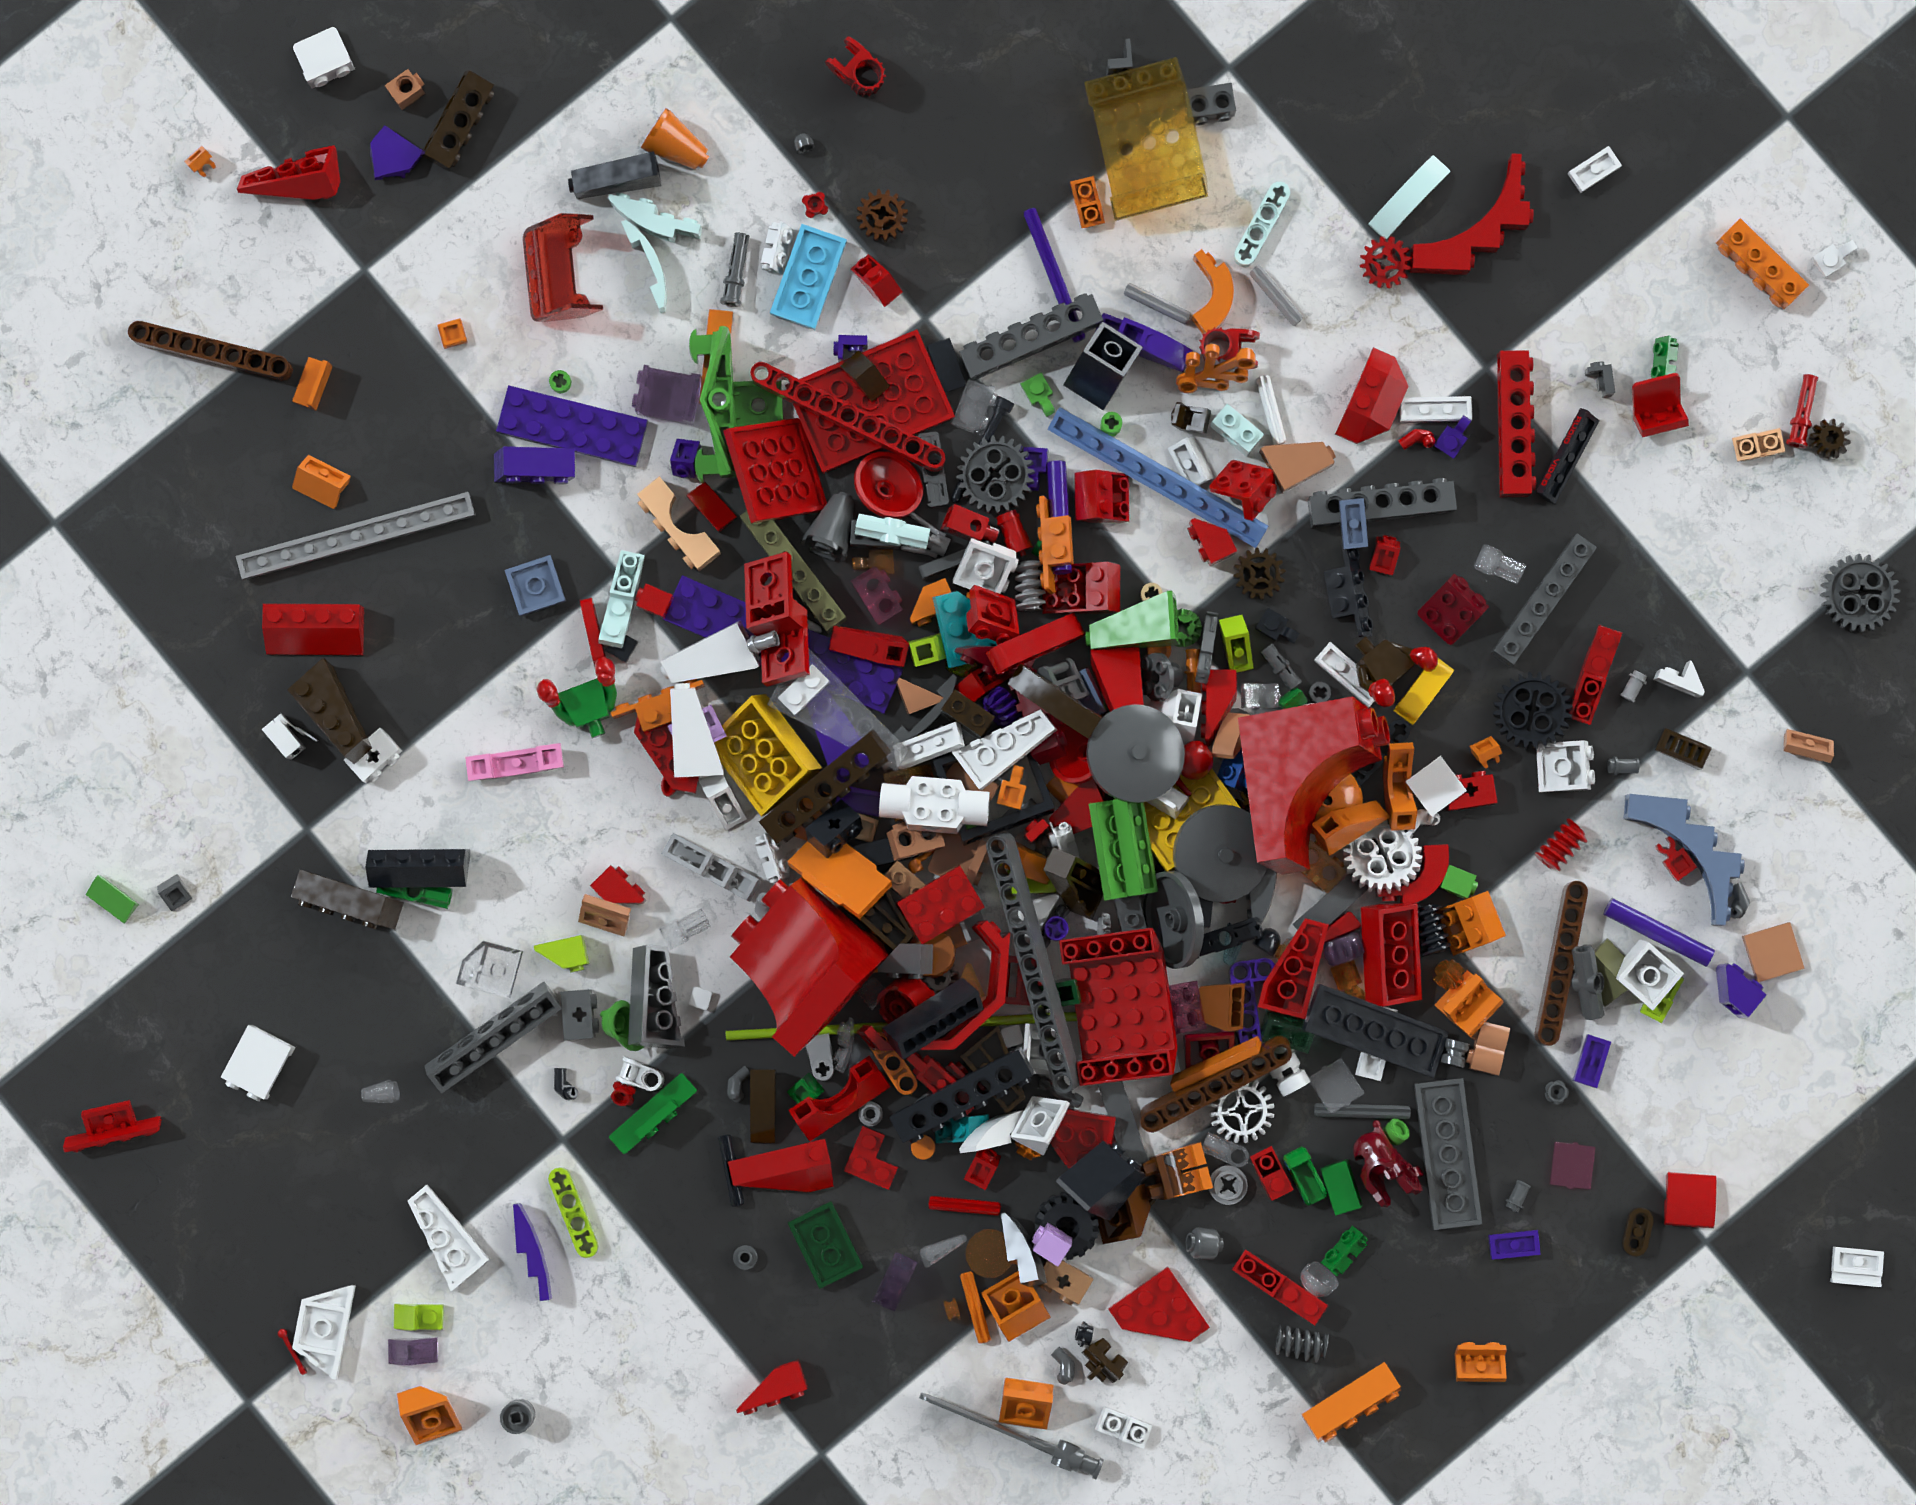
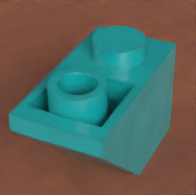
[935,1115,989,1143]

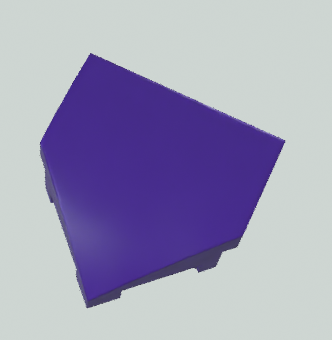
[370,125,422,180]

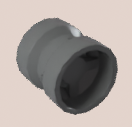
[1441,1039,1470,1068]

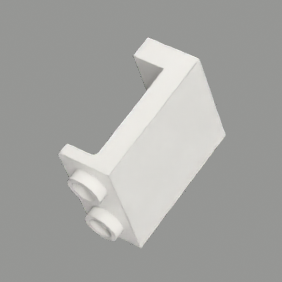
[221,1025,296,1102]

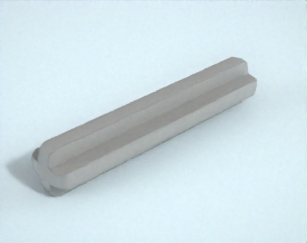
[1250,265,1303,326]
[1124,283,1191,324]

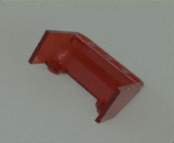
[523,213,603,322]

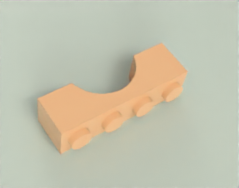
[637,476,721,571]

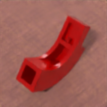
[1375,844,1449,903]

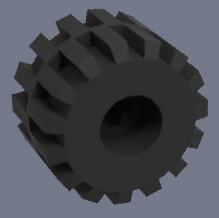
[1035,1192,1099,1260]

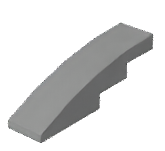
[661,833,761,902]

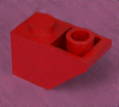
[851,254,903,307]
[1187,518,1237,566]
[590,865,647,904]
[1250,1146,1294,1201]

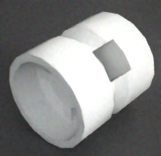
[1270,1052,1311,1097]

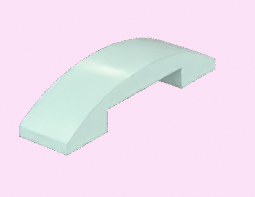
[1368,155,1451,240]
[621,220,667,313]

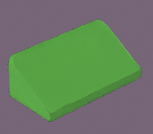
[86,875,139,924]

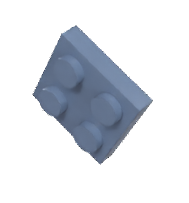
[505,555,566,617]

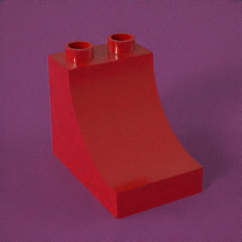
[1238,696,1390,875]
[730,877,889,1057]

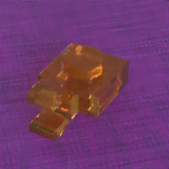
[852,549,894,576]
[1330,960,1365,1000]

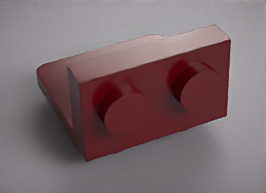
[1418,573,1489,645]

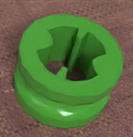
[549,370,572,393]

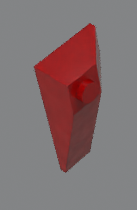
[237,145,340,200]
[728,1139,834,1192]

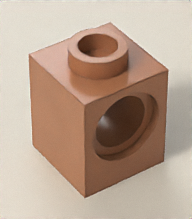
[385,69,425,110]

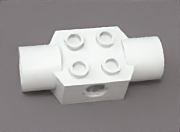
[879,776,990,834]

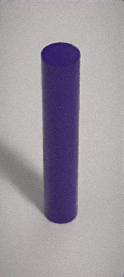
[1047,460,1072,575]
[1603,898,1715,967]

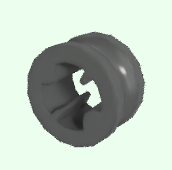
[1308,682,1331,703]

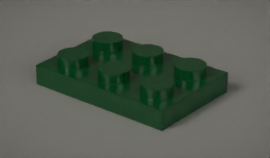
[788,1201,864,1289]

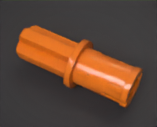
[1184,649,1201,693]

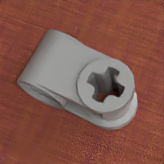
[806,1033,834,1081]

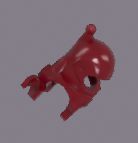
[1353,1120,1424,1208]

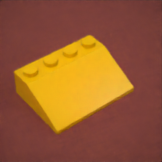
[714,694,822,817]

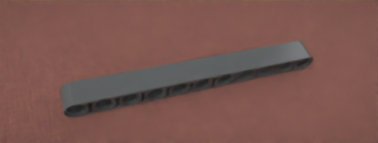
[986,832,1079,1094]

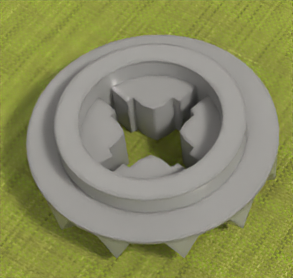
[1097,912,1111,935]
[1209,1166,1248,1205]

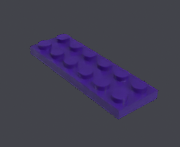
[496,385,648,467]

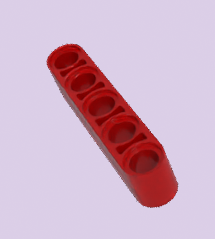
[986,613,1086,675]

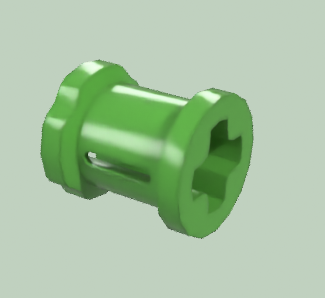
[1100,412,1122,437]

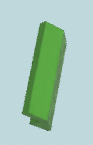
[1089,799,1158,901]

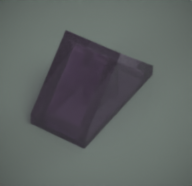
[388,1337,438,1365]

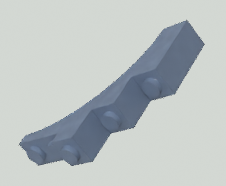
[1623,794,1745,926]

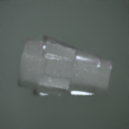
[361,1079,400,1104]

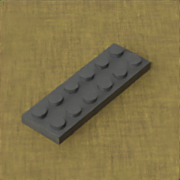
[1414,1078,1482,1230]

